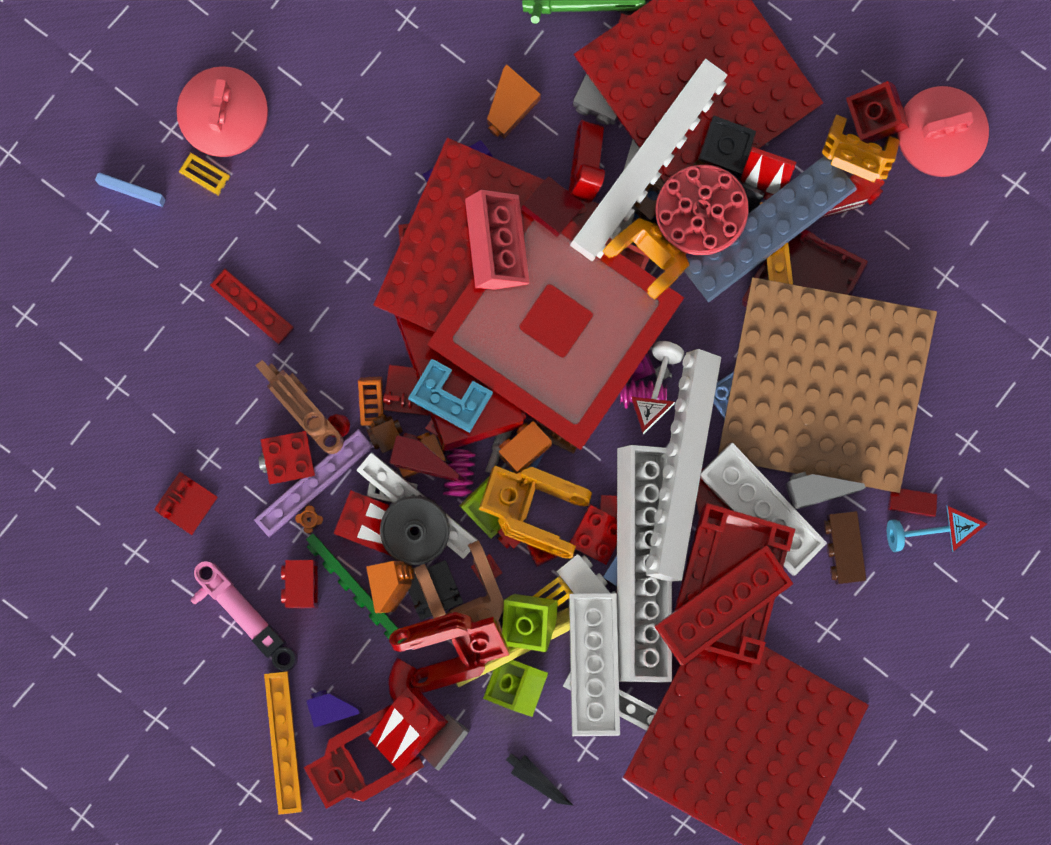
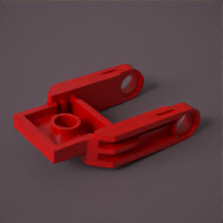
[389,612,510,693]
[304,705,425,809]

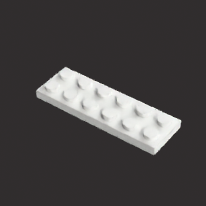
[700,443,827,576]
[569,593,620,736]

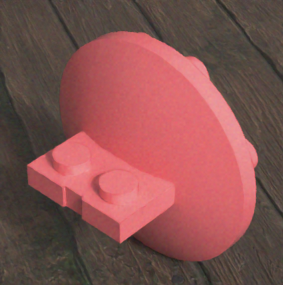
[177,67,268,157]
[897,86,989,177]
[656,165,749,255]

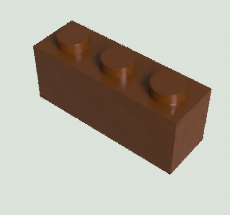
[824,511,867,585]

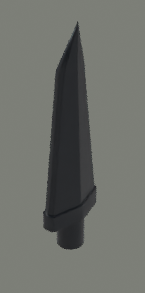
[506,753,574,806]

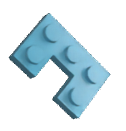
[408,359,493,433]

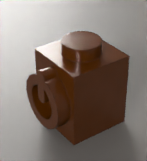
[367,415,403,453]

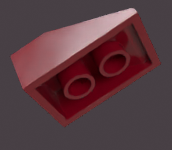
[390,433,465,483]

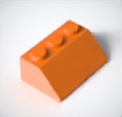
[366,561,414,613]

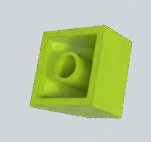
[502,594,558,652]
[483,660,548,717]

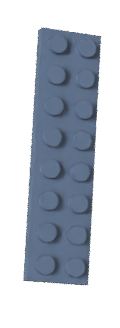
[684,156,857,303]

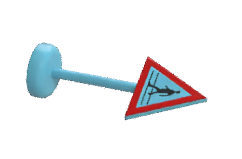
[887,506,987,552]

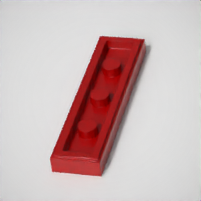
[210,268,294,345]

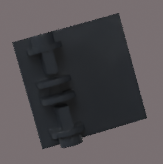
[408,560,463,621]

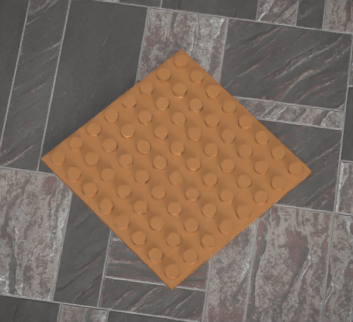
[718,277,937,493]

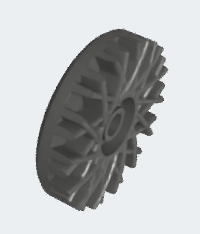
[380,494,450,565]

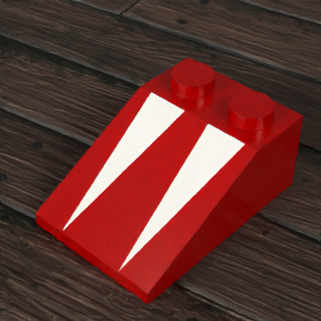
[740,147,797,200]
[819,174,885,219]
[334,490,413,556]
[368,688,448,772]

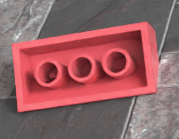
[465,190,529,290]

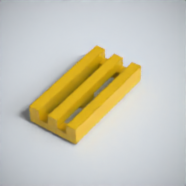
[179,152,230,196]
[533,576,573,607]

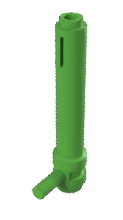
[522,0,646,24]

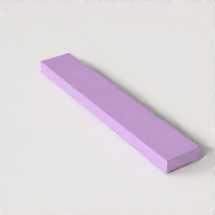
[254,429,374,538]

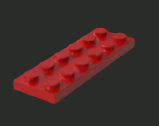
[654,545,793,665]

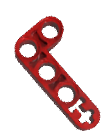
[568,120,605,202]

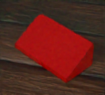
[888,488,937,517]

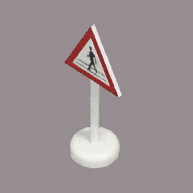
[631,341,684,434]

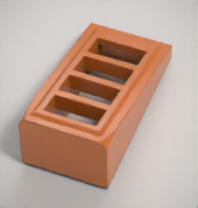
[358,377,384,426]

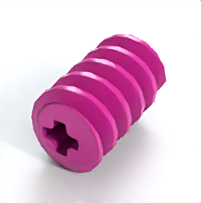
[620,380,667,409]
[443,449,476,497]

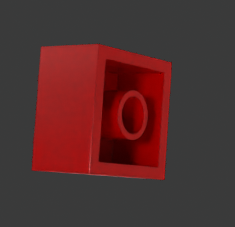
[846,81,910,144]
[281,560,318,608]

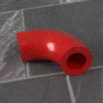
[388,658,417,703]

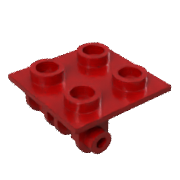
[383,365,429,416]
[260,431,315,485]
[154,472,218,535]
[570,504,617,565]

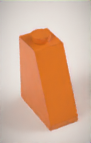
[487,65,541,139]

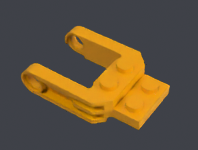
[822,114,900,182]
[603,218,689,300]
[479,465,592,559]

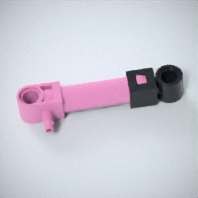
[191,561,298,671]

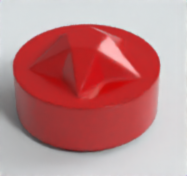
[328,414,350,437]

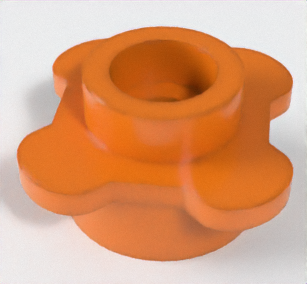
[295,506,323,533]

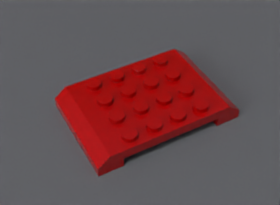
[675,503,795,665]

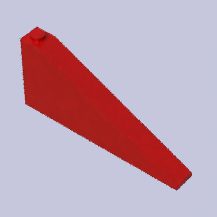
[394,315,526,452]

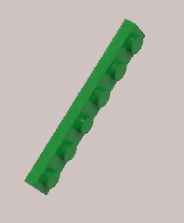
[306,533,406,643]

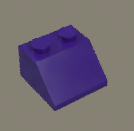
[306,690,363,728]

